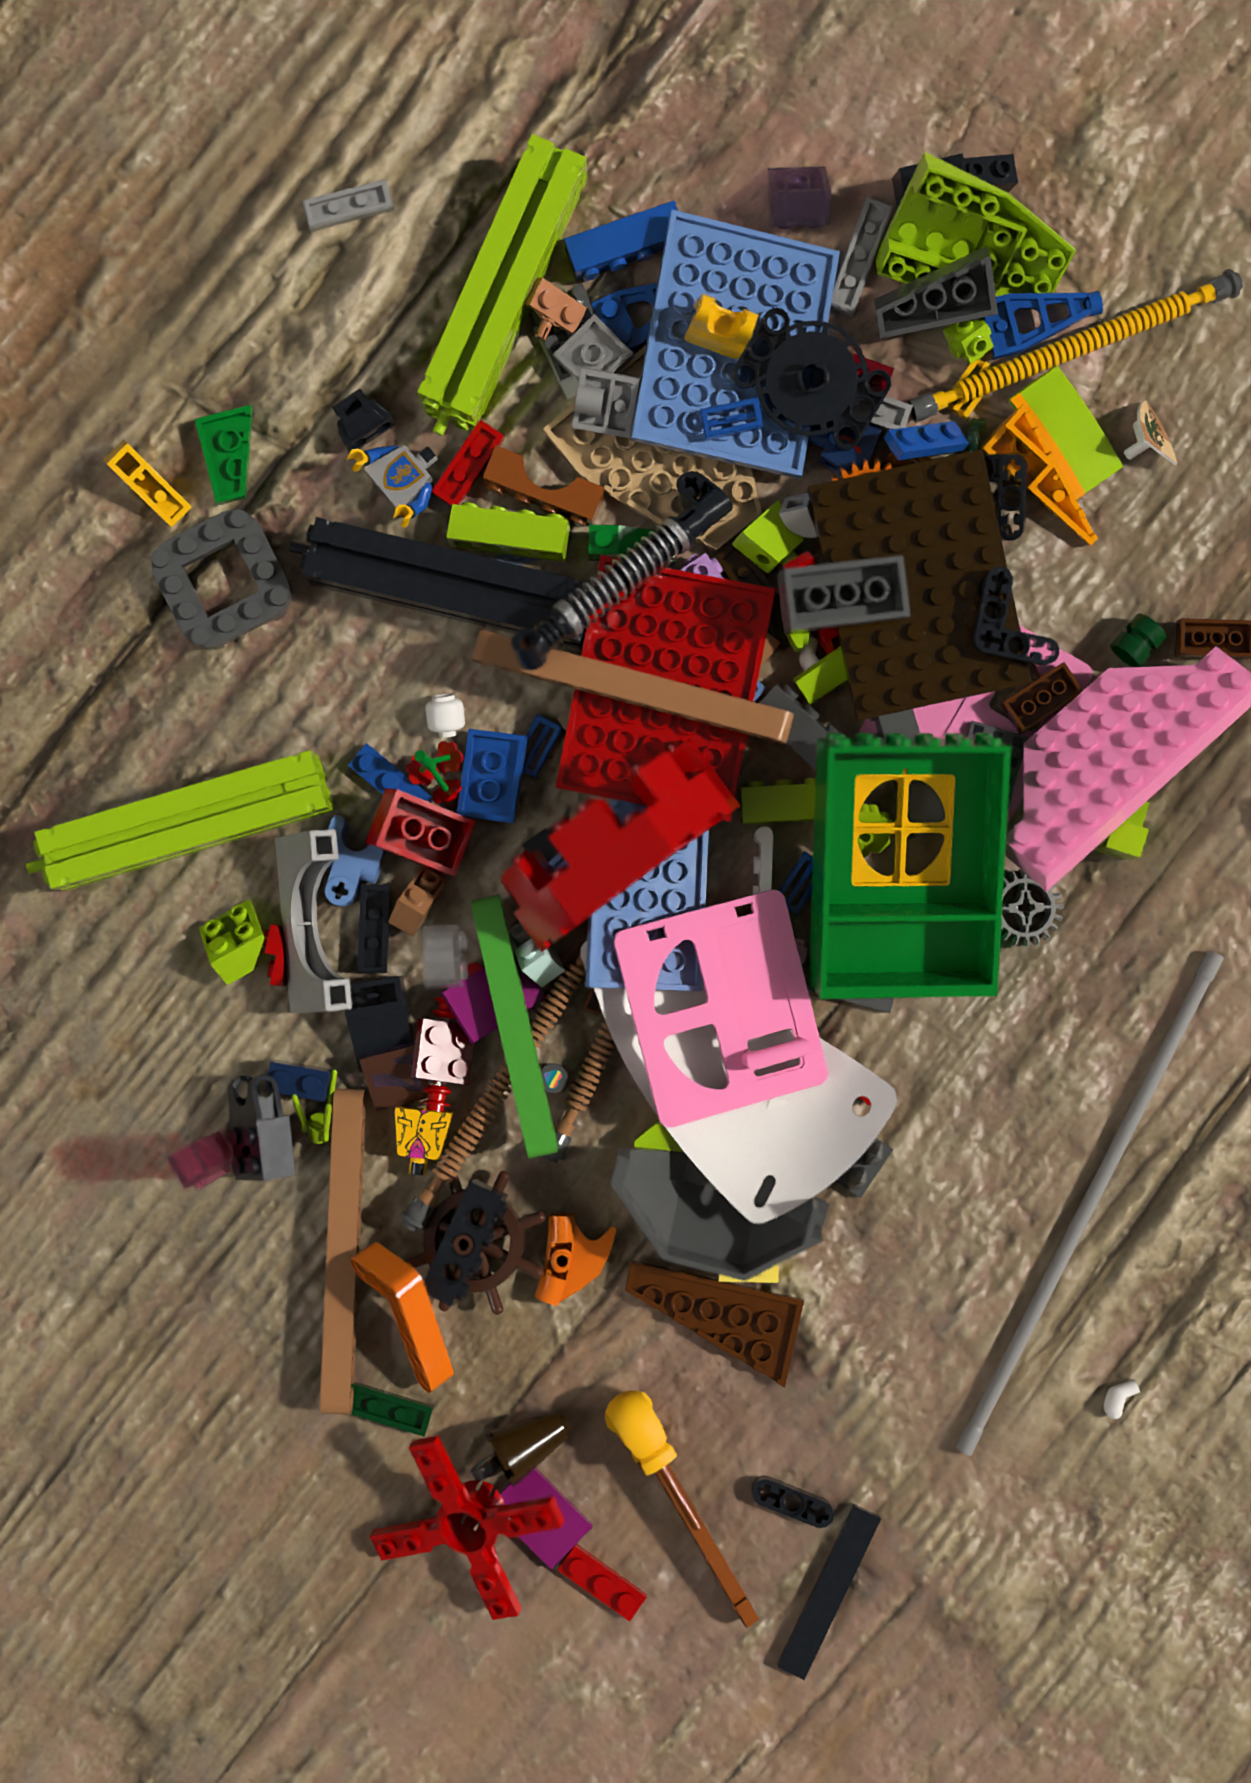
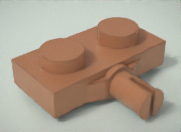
[525,277,587,341]

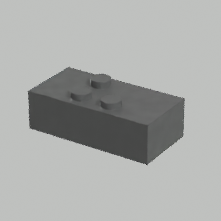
[777,555,910,634]

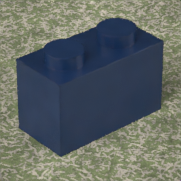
[265,1060,333,1101]

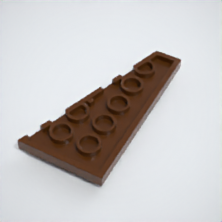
[625,1260,804,1388]

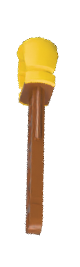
[605,1390,759,1628]

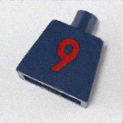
[808,424,882,477]

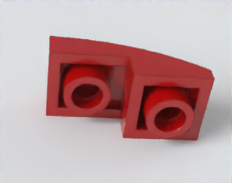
[262,924,287,987]

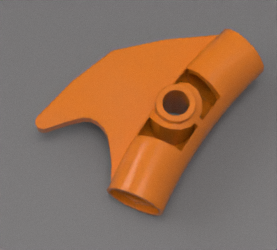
[534,1213,617,1306]

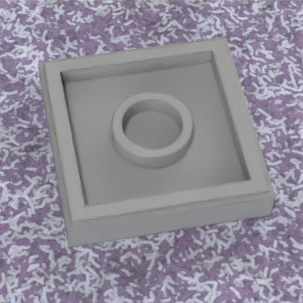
[552,314,635,383]

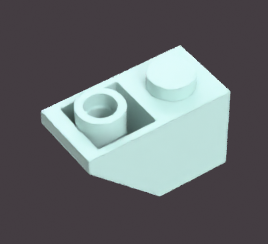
[509,922,565,987]

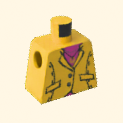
[395,1105,454,1175]

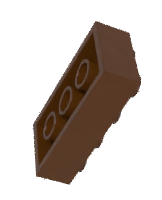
[1175,618,1251,660]
[1000,662,1083,734]

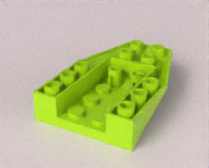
[875,152,1076,297]

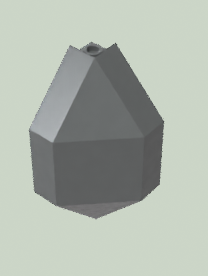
[611,1148,829,1281]

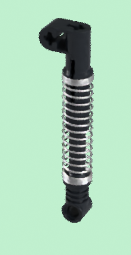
[511,471,733,671]

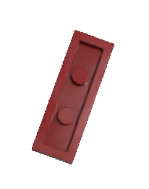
[431,419,505,507]
[558,1544,647,1622]

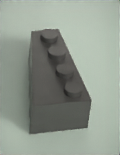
[874,246,998,339]

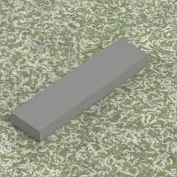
[830,196,894,317]

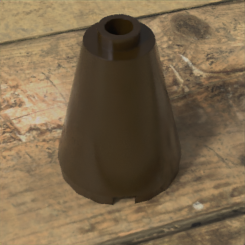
[485,1411,571,1487]

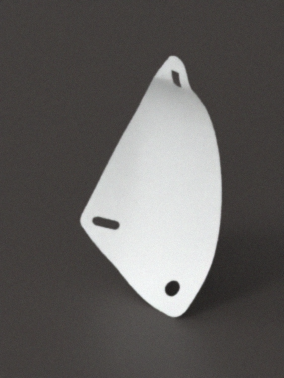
[580,941,897,1224]

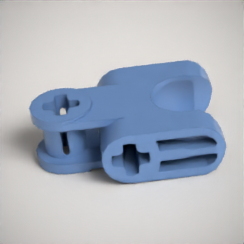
[325,814,386,907]

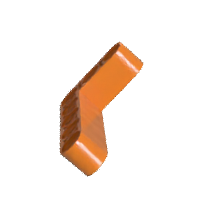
[350,1241,454,1393]

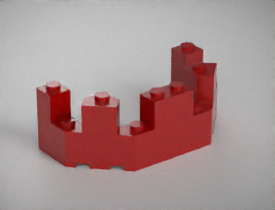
[500,738,740,952]

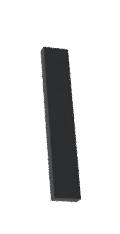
[777,1503,881,1680]

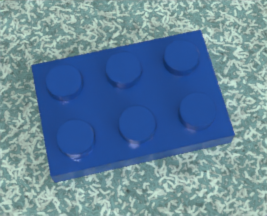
[457,729,528,824]

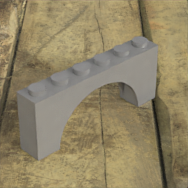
[275,830,352,1014]

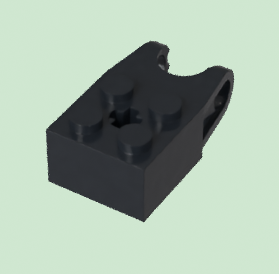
[228,1074,296,1181]

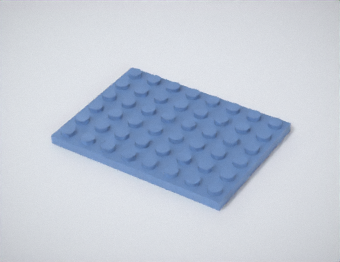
[630,209,840,479]

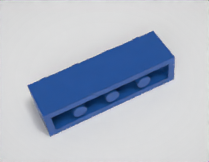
[564,200,678,281]

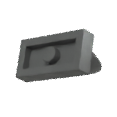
[835,1138,893,1198]

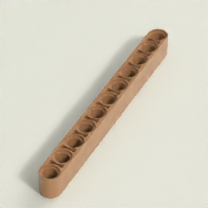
[472,631,794,744]
[320,1088,366,1414]

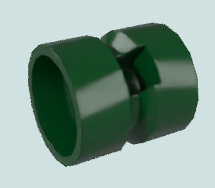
[1110,613,1167,667]

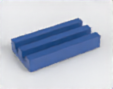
[700,397,764,441]
[523,714,563,779]
[778,851,813,916]

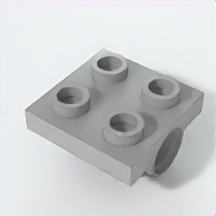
[572,367,640,438]

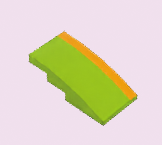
[1008,366,1123,500]

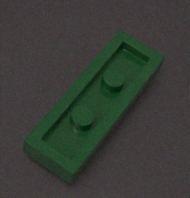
[351,1382,434,1437]

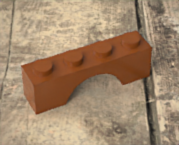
[483,445,605,527]

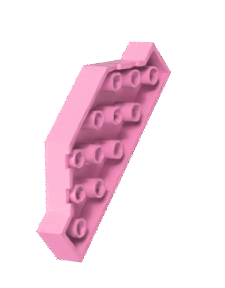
[1005,647,1251,892]

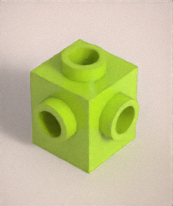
[942,319,994,364]

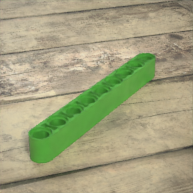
[471,894,559,1159]

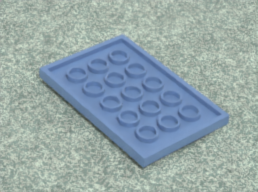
[585,807,709,991]

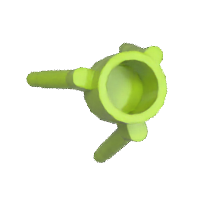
[291,1069,337,1144]

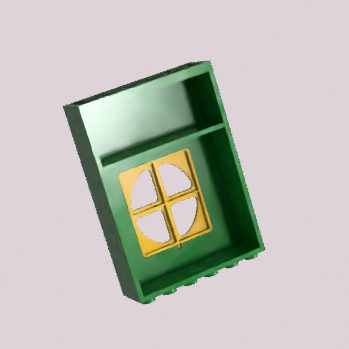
[809,733,1011,999]

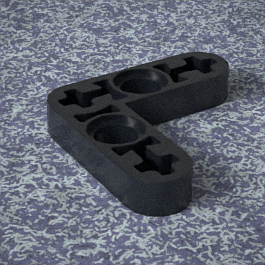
[949,453,1027,541]
[972,567,1060,666]

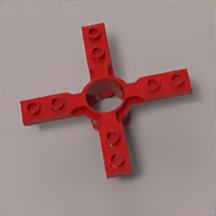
[369,1435,565,1620]

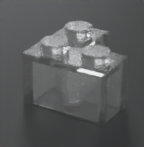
[422,925,469,989]

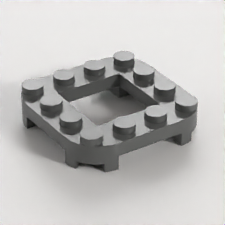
[151,509,293,650]

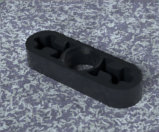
[751,1475,834,1528]

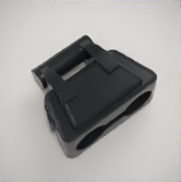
[332,388,395,453]

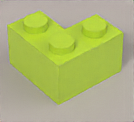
[1093,802,1150,860]

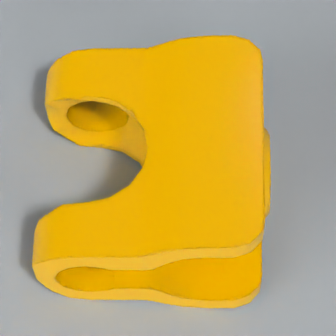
[684,293,758,359]

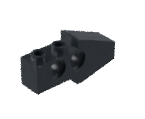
[892,153,1018,206]

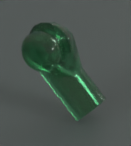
[965,417,987,452]

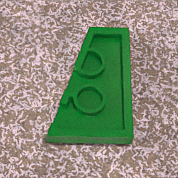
[194,404,253,506]

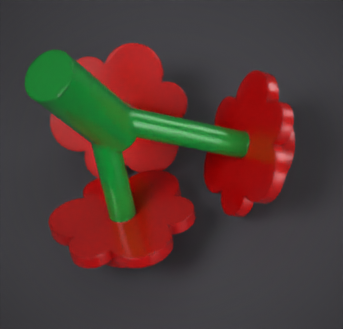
[406,741,463,804]

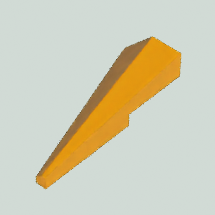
[980,404,1098,546]

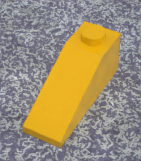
[103,439,192,527]

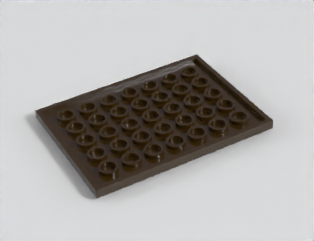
[807,449,1032,721]

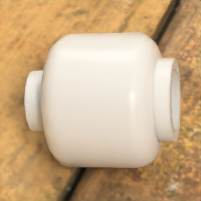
[425,694,465,738]

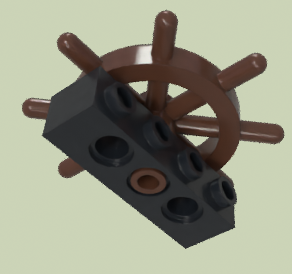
[404,1168,546,1315]

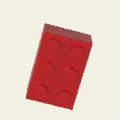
[365,788,476,876]

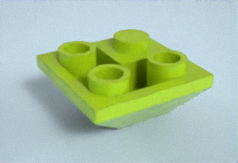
[199,899,265,985]

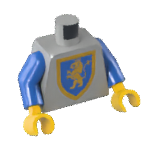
[346,445,438,528]

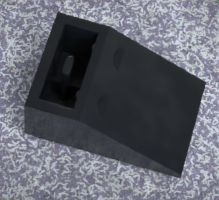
[344,975,415,1072]

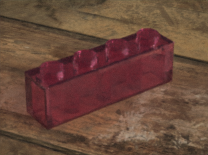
[167,1131,233,1191]

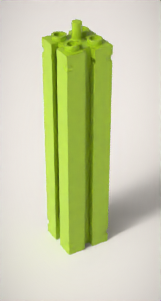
[417,134,587,436]
[26,750,336,891]

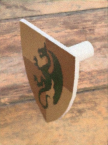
[1124,401,1177,465]

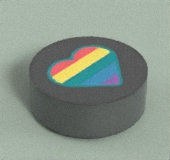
[541,1063,568,1093]
[470,1454,500,1481]

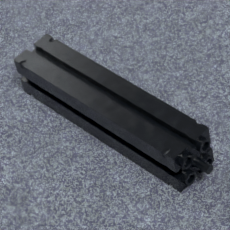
[289,517,593,650]

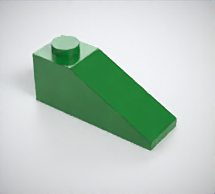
[588,524,676,563]

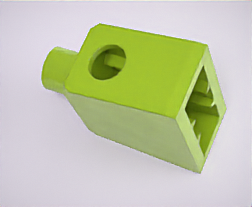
[732,500,804,573]

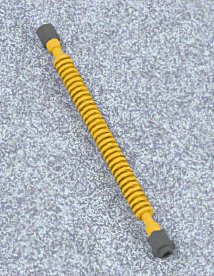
[907,269,1243,423]

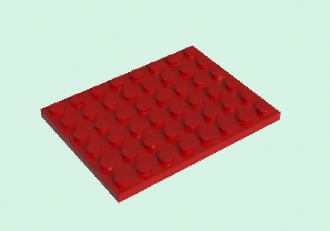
[555,555,775,822]

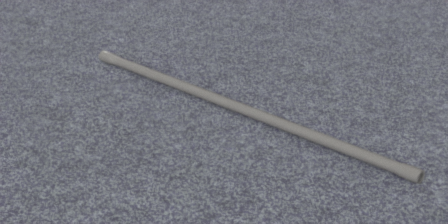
[955,950,1224,1456]

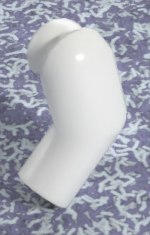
[799,637,820,671]
[1104,1379,1140,1419]

